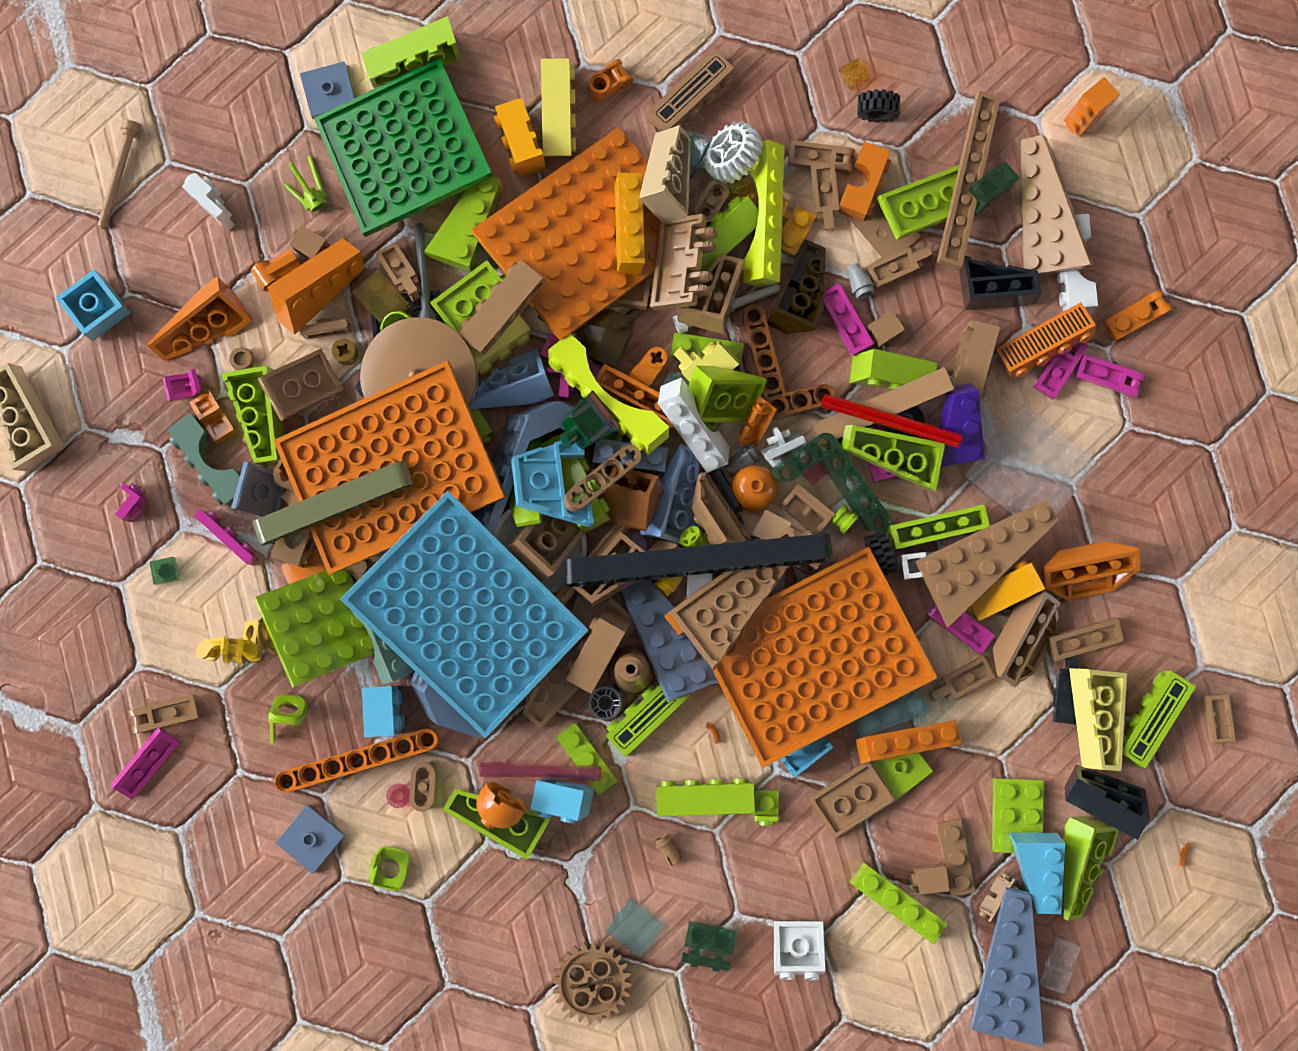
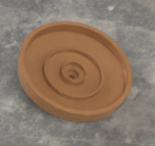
[360,317,478,407]

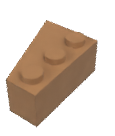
[677,254,744,334]
[951,320,1000,399]
[750,510,820,573]
[573,532,644,607]
[566,607,632,694]

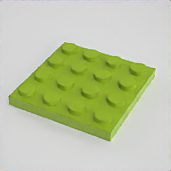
[254,569,375,688]

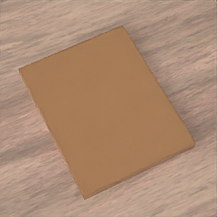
[852,201,921,259]

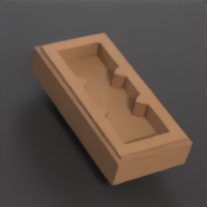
[300,318,351,340]
[1203,693,1237,744]

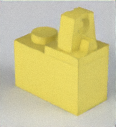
[674,340,739,382]

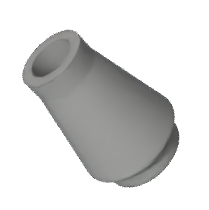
[847,263,875,300]

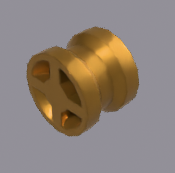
[332,338,359,365]

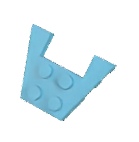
[511,441,594,527]

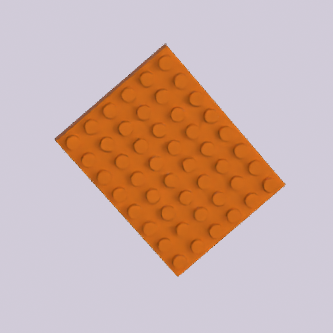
[472,127,701,340]
[273,361,506,575]
[712,547,937,768]

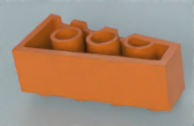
[268,238,365,335]

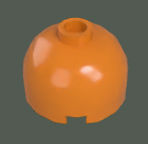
[731,465,778,512]
[476,781,527,829]

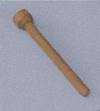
[98,119,142,229]

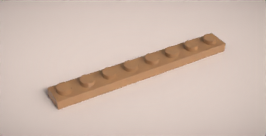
[937,91,1001,270]

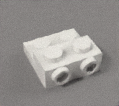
[182,173,235,231]
[773,921,825,980]

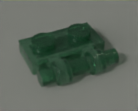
[681,920,737,972]

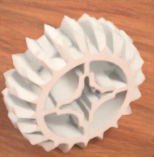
[703,121,764,184]

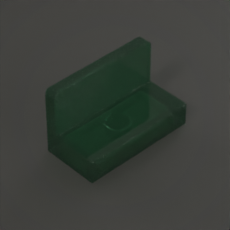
[968,161,1020,215]

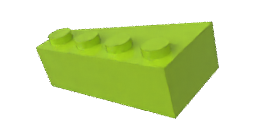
[841,425,945,491]

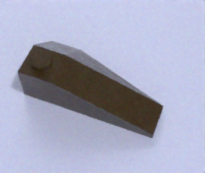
[767,239,826,334]
[537,309,636,369]

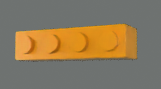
[615,172,645,274]

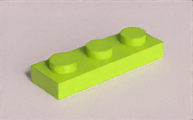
[671,332,744,368]
[556,723,618,796]

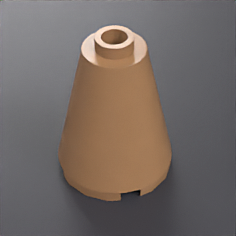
[607,645,655,694]

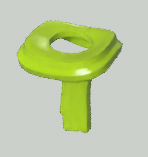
[268,695,308,744]
[369,846,410,891]

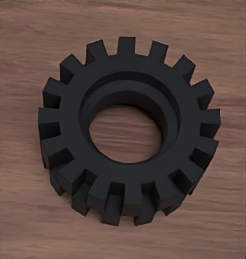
[857,89,900,123]
[864,531,897,575]

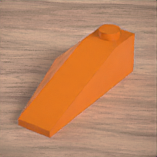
[147,276,252,361]

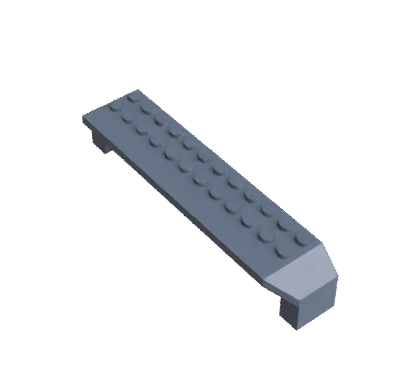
[408,401,574,738]

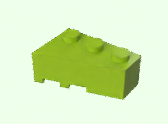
[849,349,937,390]

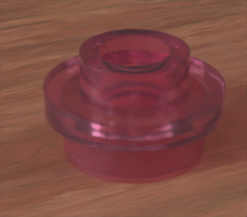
[386,783,410,808]

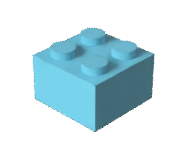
[56,269,131,341]
[362,686,405,738]
[530,777,595,823]

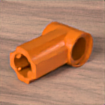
[251,249,301,291]

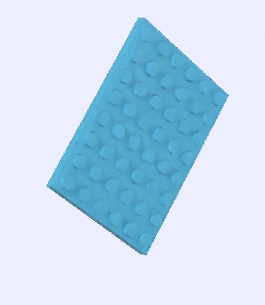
[340,491,588,738]

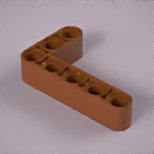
[742,305,835,420]

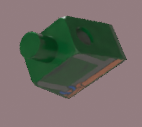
[560,390,621,449]

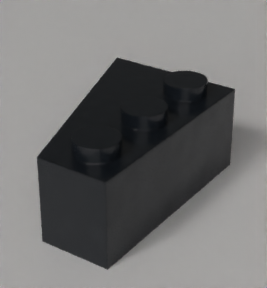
[959,256,1041,310]
[1064,765,1150,840]

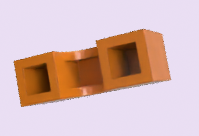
[1064,77,1120,137]
[838,141,892,221]

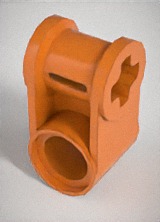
[589,59,634,102]
[629,347,667,388]

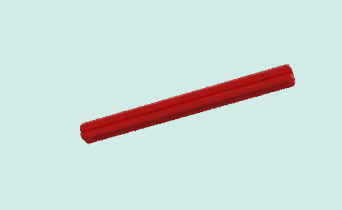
[822,394,962,448]

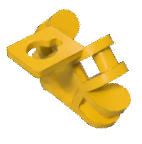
[196,619,262,664]

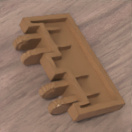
[650,214,718,311]

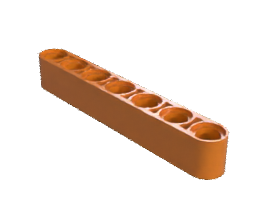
[274,728,441,793]

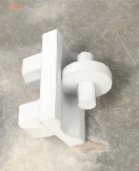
[760,427,806,470]

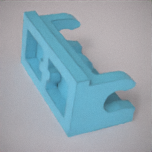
[780,737,833,777]

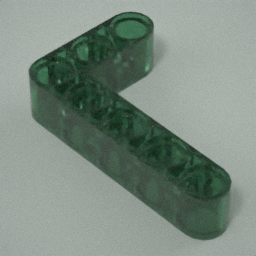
[772,433,891,533]

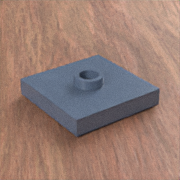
[300,61,355,119]
[231,462,285,517]
[276,804,345,874]

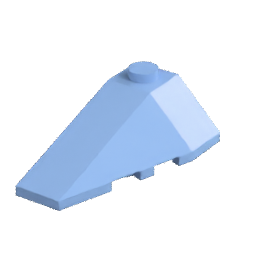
[469,349,554,409]
[640,444,699,547]

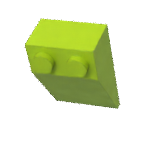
[688,365,767,422]

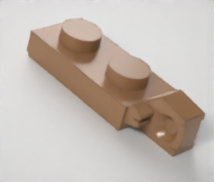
[810,163,840,231]
[375,242,421,302]
[866,246,933,289]
[928,655,996,702]

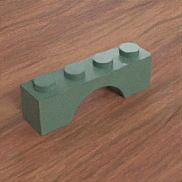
[167,413,241,507]
[352,611,414,684]

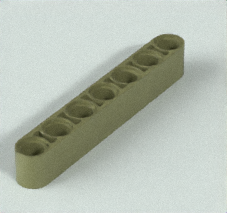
[252,461,414,546]

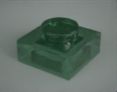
[149,557,180,586]

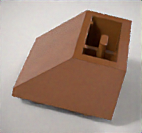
[604,467,664,532]

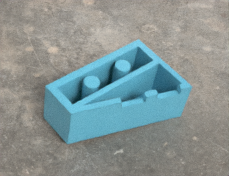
[1009,832,1065,914]

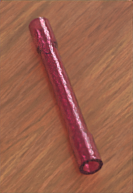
[479,762,601,781]

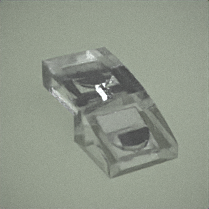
[1040,935,1081,994]

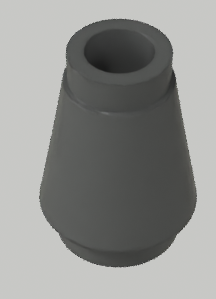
[725,444,760,475]

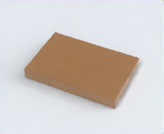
[258,349,344,421]
[808,762,896,839]

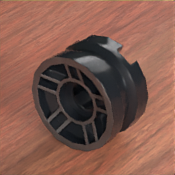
[588,686,622,720]

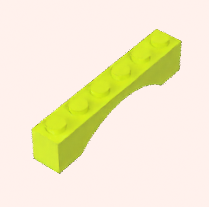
[743,140,785,287]
[548,333,669,456]

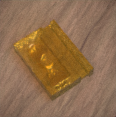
[352,269,410,324]

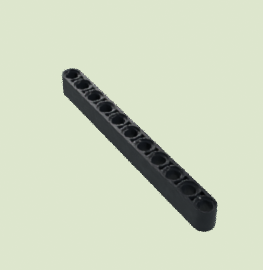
[563,534,833,587]

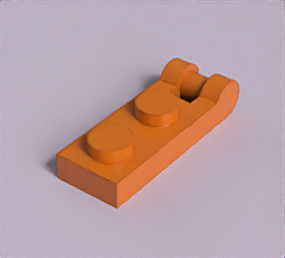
[1103,289,1173,342]

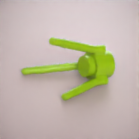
[284,156,328,213]

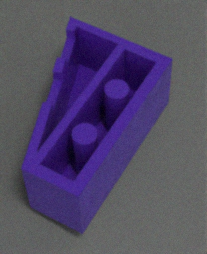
[940,383,985,467]

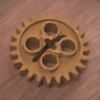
[552,941,632,1024]

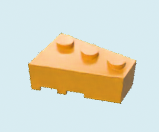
[493,98,546,178]
[971,559,1046,621]

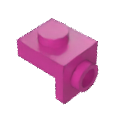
[547,367,575,401]
[163,369,203,402]
[115,483,148,522]

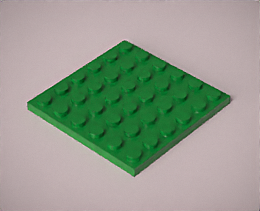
[314,58,494,237]

